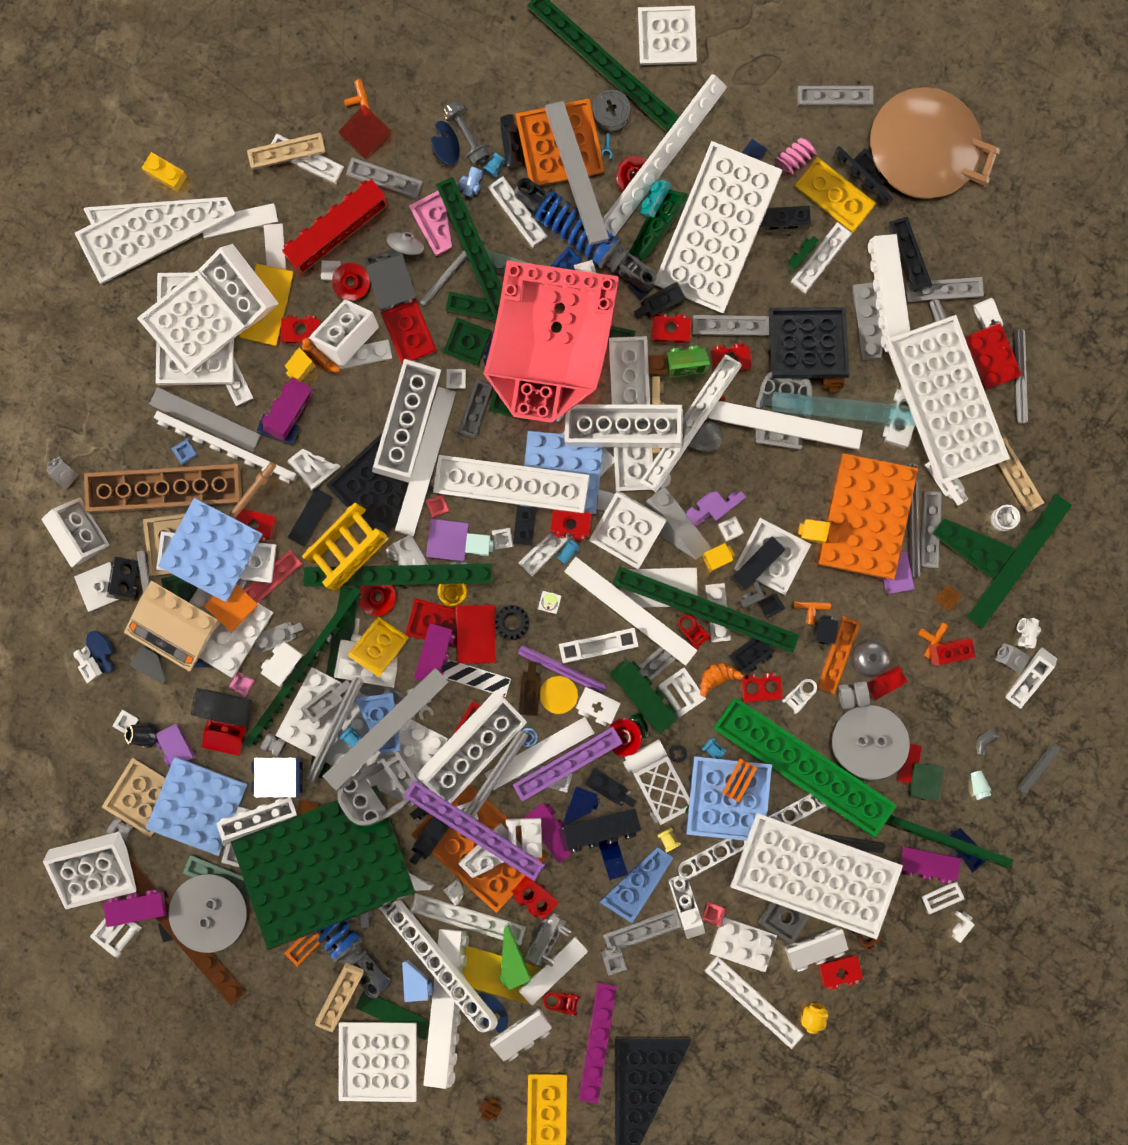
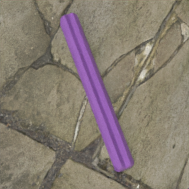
[518,645,607,694]

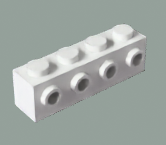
[216,797,297,846]

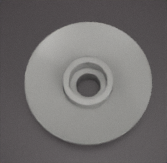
[387,232,424,255]

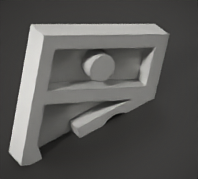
[287,449,341,490]

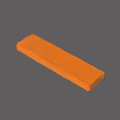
[817,616,861,695]

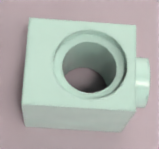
[465,533,494,556]

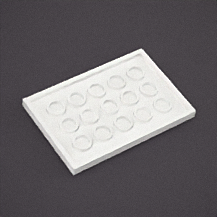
[156,272,234,385]

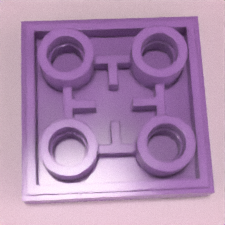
[426,519,469,562]

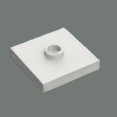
[74,562,123,612]

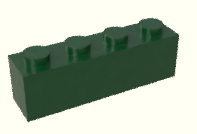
[609,658,677,734]

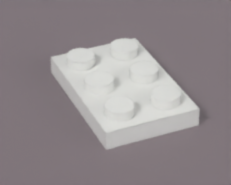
[710,917,777,972]

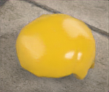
[437,584,466,606]

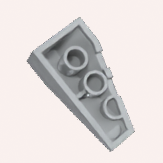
[642,487,711,560]

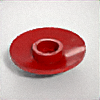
[616,155,646,191]
[332,263,370,301]
[359,585,396,616]
[609,718,642,757]

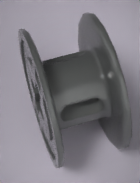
[592,89,630,131]

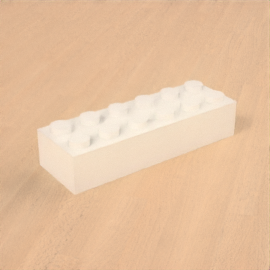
[372,359,441,482]
[565,404,683,448]
[415,692,527,803]

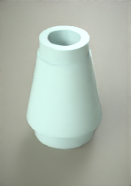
[971,770,992,800]

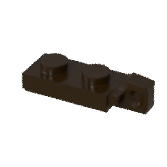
[519,662,541,716]

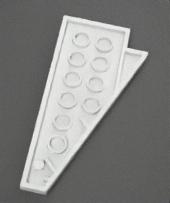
[75,197,236,284]

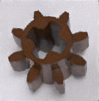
[823,378,845,393]
[478,1097,502,1122]

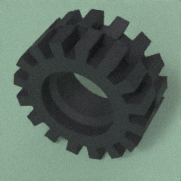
[495,605,530,640]

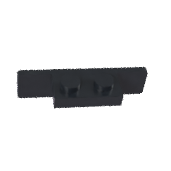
[835,146,894,205]

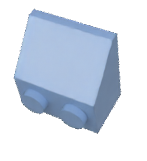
[402,959,433,1002]

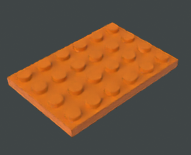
[818,453,918,580]
[411,784,549,913]

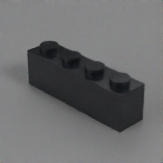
[558,808,641,853]

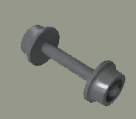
[444,100,490,165]

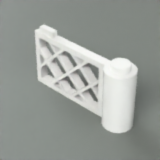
[623,739,690,825]

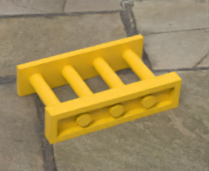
[302,503,389,592]

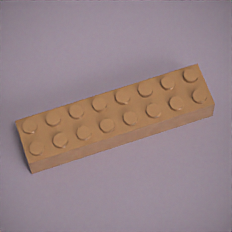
[84,464,242,514]

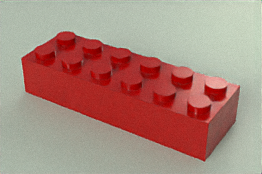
[282,179,389,275]

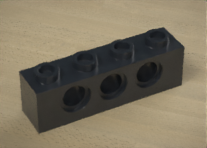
[758,206,811,232]

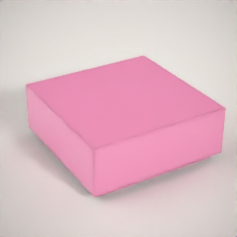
[229,671,255,698]

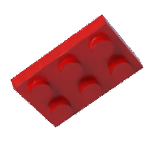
[964,322,1022,390]

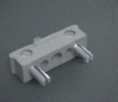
[525,912,571,967]

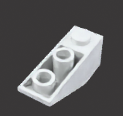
[668,874,705,939]

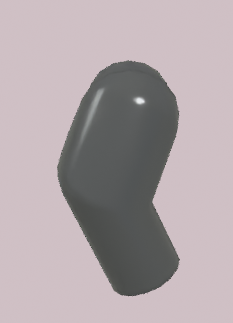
[977,730,999,755]

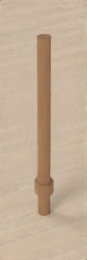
[228,462,277,519]

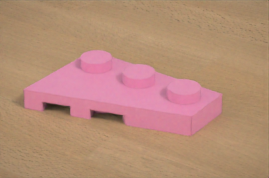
[409,191,452,257]

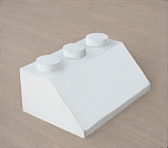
[309,300,379,366]
[41,497,110,568]
[334,640,397,688]
[784,926,848,972]
[490,1007,552,1061]

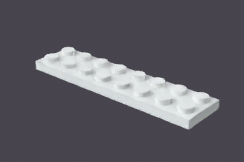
[609,336,653,491]
[433,455,590,514]

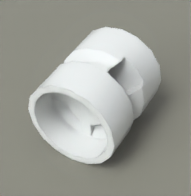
[991,505,1020,532]

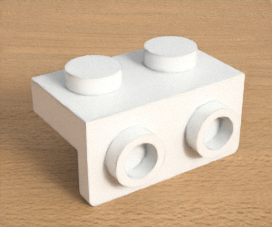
[386,536,429,565]

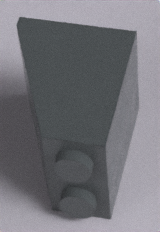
[364,249,416,310]

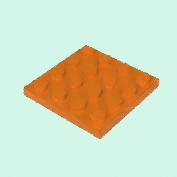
[515,98,605,187]

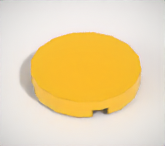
[540,676,578,714]

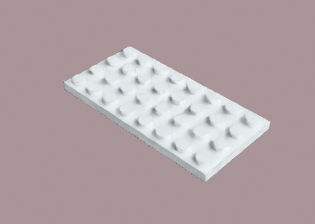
[654,141,783,313]
[885,315,1010,485]
[275,667,448,807]
[730,813,903,939]

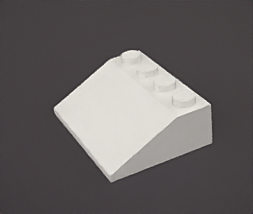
[43,832,137,910]

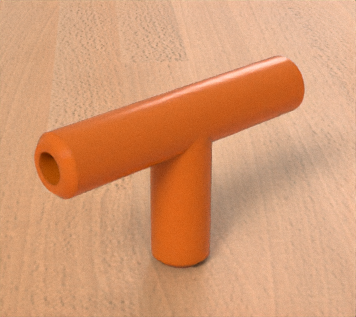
[344,79,371,117]
[792,601,831,625]
[918,623,949,659]

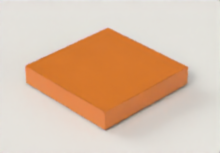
[204,584,259,633]

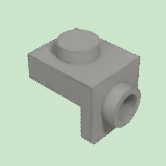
[46,457,79,489]
[995,643,1030,673]
[601,946,627,976]

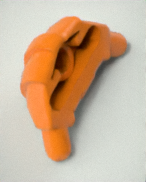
[302,338,340,372]
[700,663,744,697]

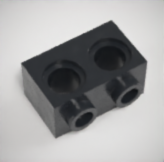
[513,506,537,548]
[106,557,140,601]
[812,615,839,645]

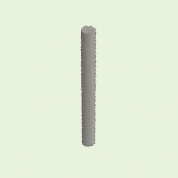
[419,251,467,307]

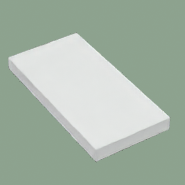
[620,568,698,608]

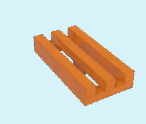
[722,759,757,802]
[284,933,322,967]

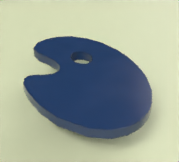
[431,121,460,165]
[86,631,113,674]
[471,993,508,1033]

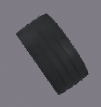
[191,688,252,727]

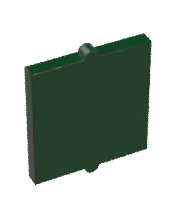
[909,763,944,801]

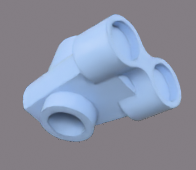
[458,167,484,197]

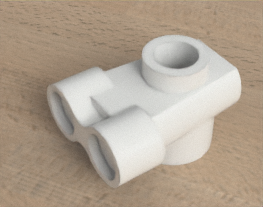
[1017,618,1041,649]

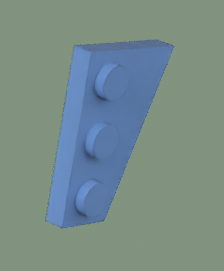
[355,693,401,754]

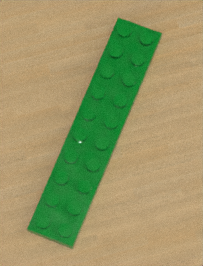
[713,697,897,838]

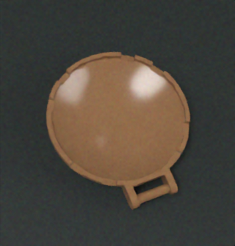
[870,87,1000,199]

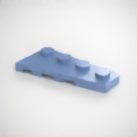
[600,847,674,923]

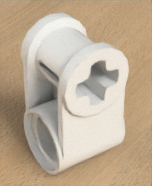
[973,298,1003,329]
[782,679,817,714]

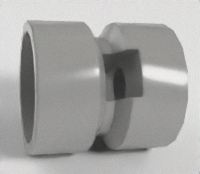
[838,681,870,710]

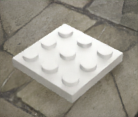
[638,6,697,65]
[589,491,667,569]
[734,518,811,596]

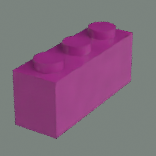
[262,378,312,441]
[414,623,455,681]
[525,803,573,863]
[898,846,961,884]
[103,889,167,927]

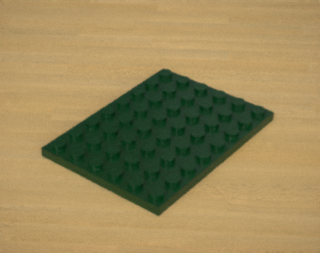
[231,785,416,950]

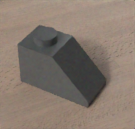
[129,646,168,685]

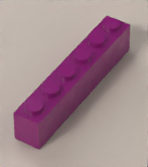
[579,981,617,1103]

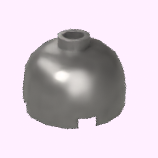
[852,639,891,678]

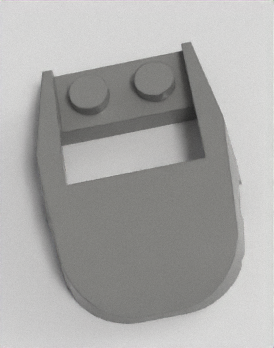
[756,371,812,450]
[338,751,418,826]

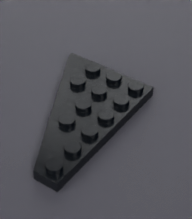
[615,1038,691,1145]

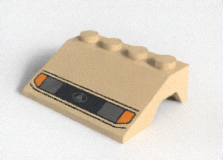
[124,581,220,672]

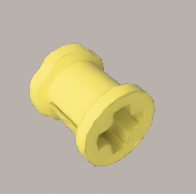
[658,828,681,852]

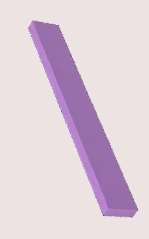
[404,780,545,881]

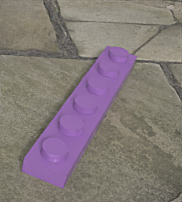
[513,727,623,801]

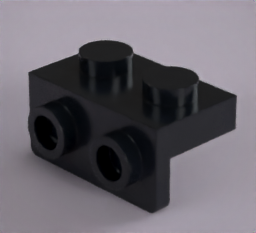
[729,638,774,675]

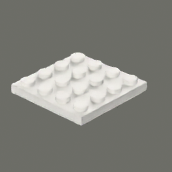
[137,271,246,376]
[189,588,274,678]
[339,1022,417,1102]

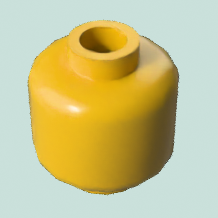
[801,1003,829,1034]

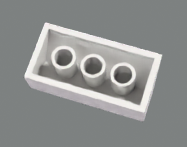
[198,244,279,331]

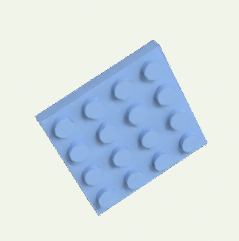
[520,431,603,514]
[158,498,263,602]
[146,756,247,856]
[686,756,772,841]

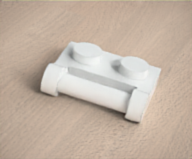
[656,668,706,719]
[506,818,542,858]
[90,919,142,958]

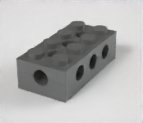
[758,902,811,945]

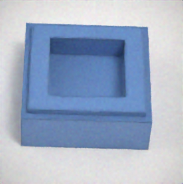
[171,438,198,465]

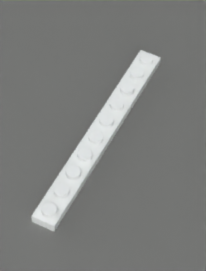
[603,74,727,236]

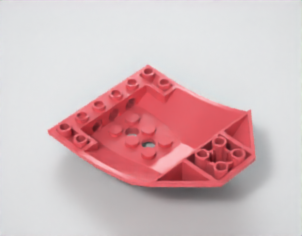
[483,260,619,423]

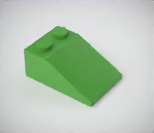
[667,345,710,378]
[499,923,531,990]

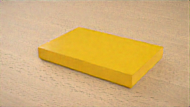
[348,617,409,677]

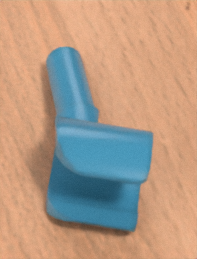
[601,134,612,159]

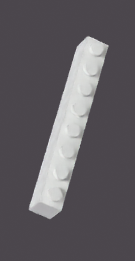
[424,928,469,1089]

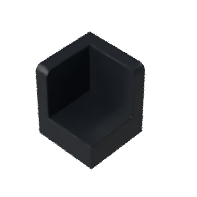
[758,592,785,619]

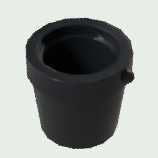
[125,723,156,748]

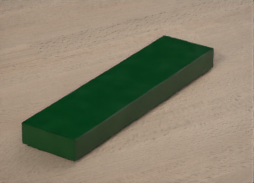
[355,990,430,1041]

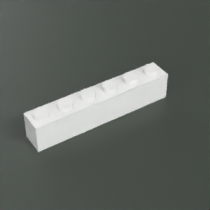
[868,234,910,352]

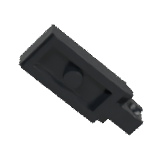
[500,114,526,167]
[633,281,686,318]
[585,768,637,807]
[409,816,450,865]

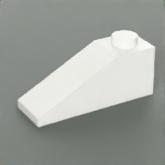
[1005,647,1057,709]

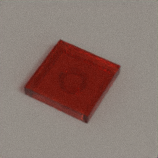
[338,104,392,159]

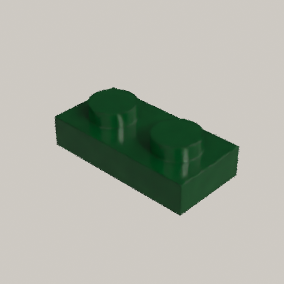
[788,235,819,273]

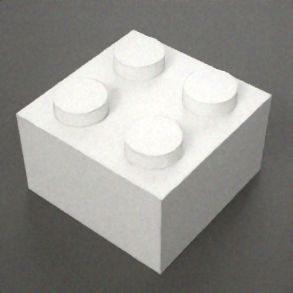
[261,642,305,687]

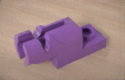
[685,491,746,527]

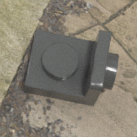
[739,581,766,609]

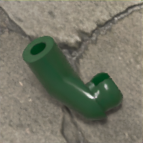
[630,713,649,739]

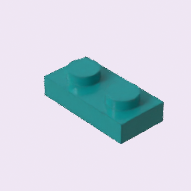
[639,180,672,218]

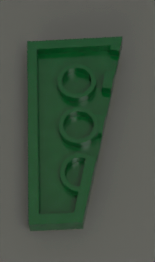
[630,190,689,261]
[931,518,1016,579]

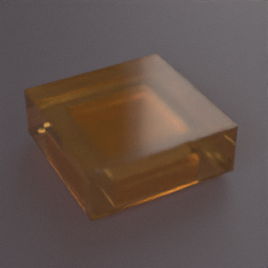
[934,585,962,612]

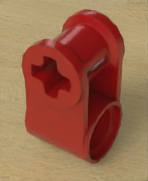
[678,615,712,650]
[543,991,581,1016]

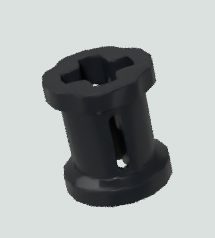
[669,745,687,763]

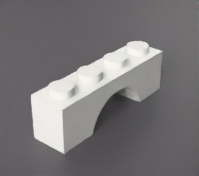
[559,628,639,664]

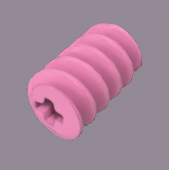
[774,138,817,177]

